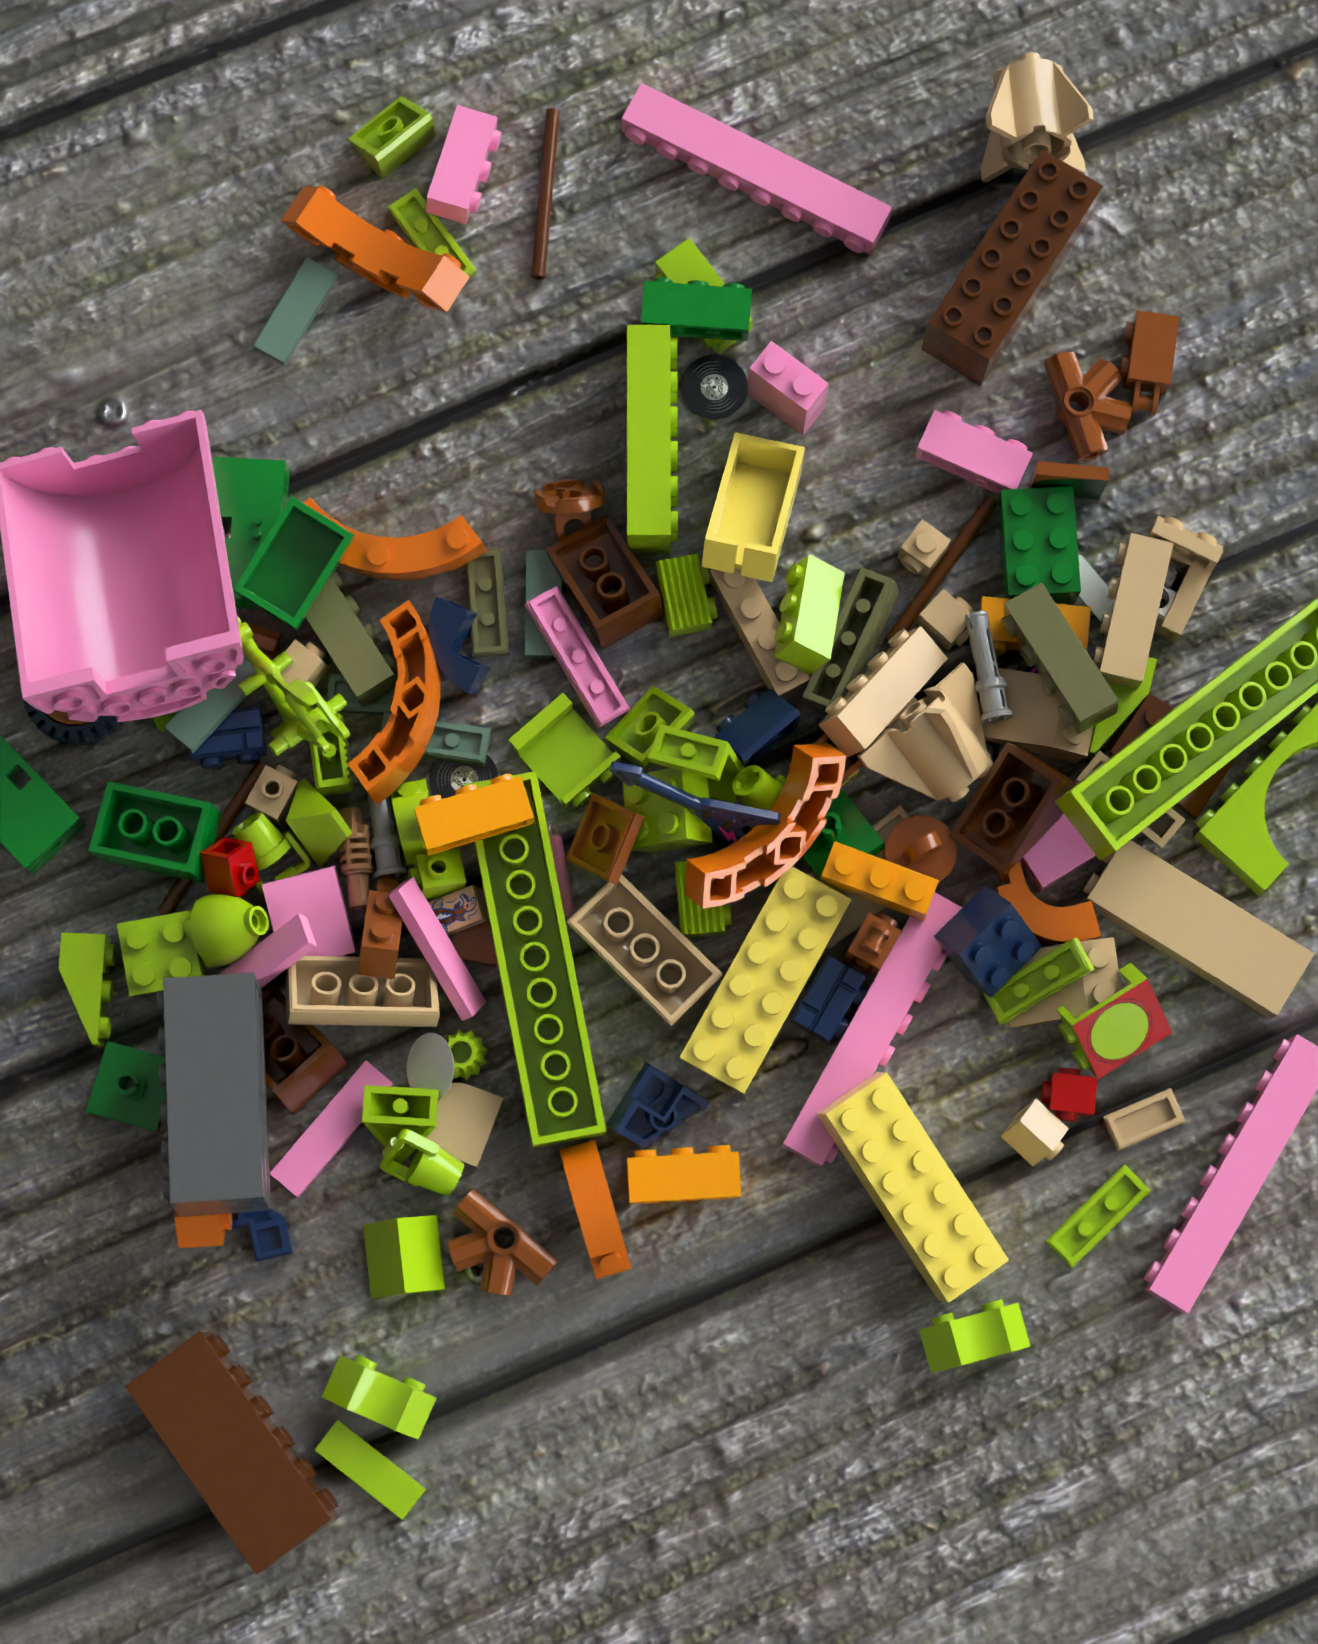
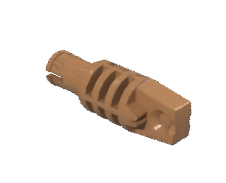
[339,807,373,910]

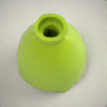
[184,894,269,968]

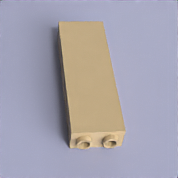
[1083,840,1315,1020]

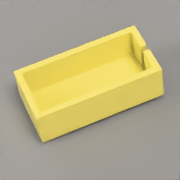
[701,432,805,582]

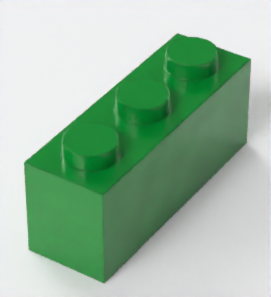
[641,278,752,341]

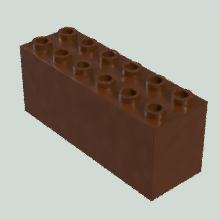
[921,149,1103,386]
[125,1331,339,1575]

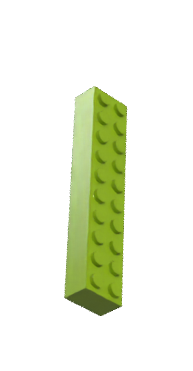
[1055,597,1318,860]
[464,771,606,1149]

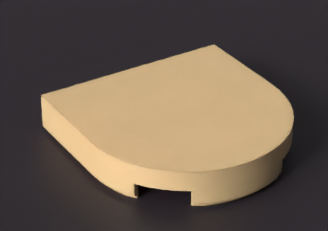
[427,1083,504,1168]

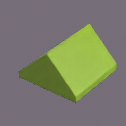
[347,96,436,180]
[604,686,695,773]
[363,1215,445,1299]

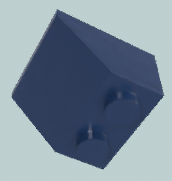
[715,689,800,768]

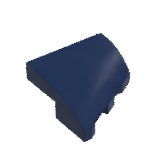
[607,1062,710,1148]

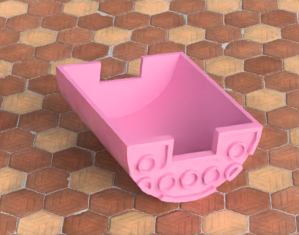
[0,410,244,722]

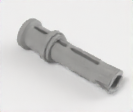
[964,611,1013,724]
[367,793,407,881]

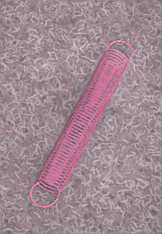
[549,824,576,929]

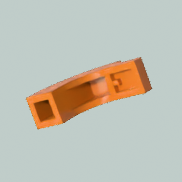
[994,861,1101,946]
[559,1140,632,1279]

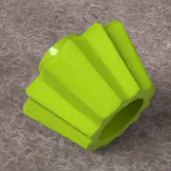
[445,1029,488,1080]

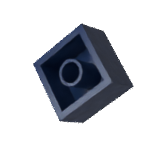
[934,885,1042,998]

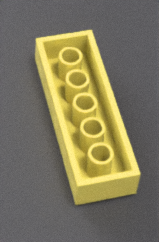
[679,867,852,1095]
[816,1072,1009,1303]

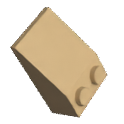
[979,668,1094,763]
[1009,937,1122,1028]

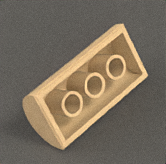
[567,874,723,1027]
[286,956,440,1027]

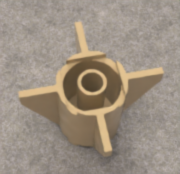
[981,52,1094,183]
[857,663,993,802]

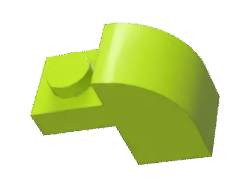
[391,779,430,865]

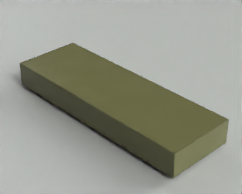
[466,548,509,658]

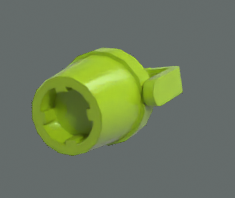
[732,765,786,829]
[232,811,310,894]
[380,1129,464,1197]

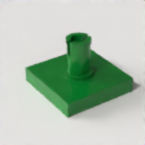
[802,789,885,887]
[86,1041,167,1132]

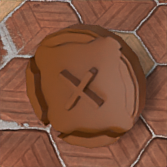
[534,479,606,540]
[884,815,957,884]

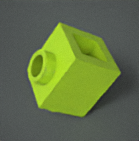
[408,849,466,901]

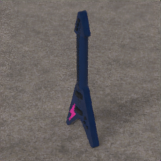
[610,761,781,845]

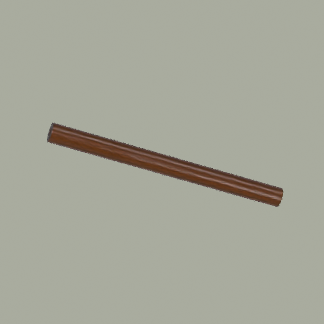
[531,108,560,280]
[885,496,998,641]
[157,760,268,915]

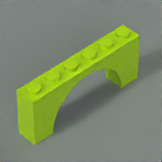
[1194,692,1318,896]

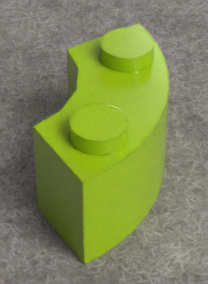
[919,1299,1030,1373]
[321,1354,437,1440]

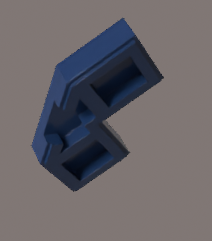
[225,1208,293,1262]

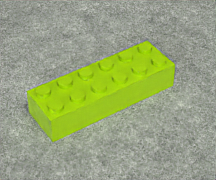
[627,325,678,553]

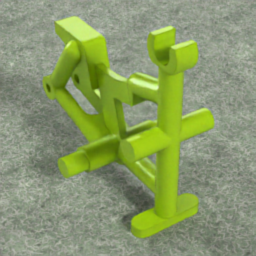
[237,616,351,756]

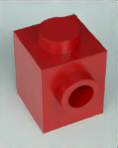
[200,837,260,897]
[1040,1067,1097,1122]

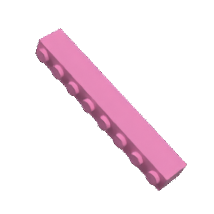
[622,83,892,255]
[782,892,962,1168]
[1144,1034,1318,1314]

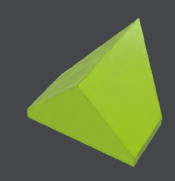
[286,778,353,868]
[362,1085,439,1164]

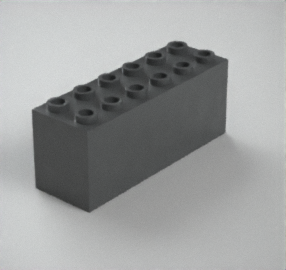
[157,972,271,1217]

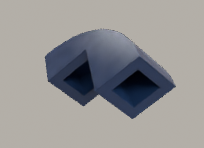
[429,597,490,694]

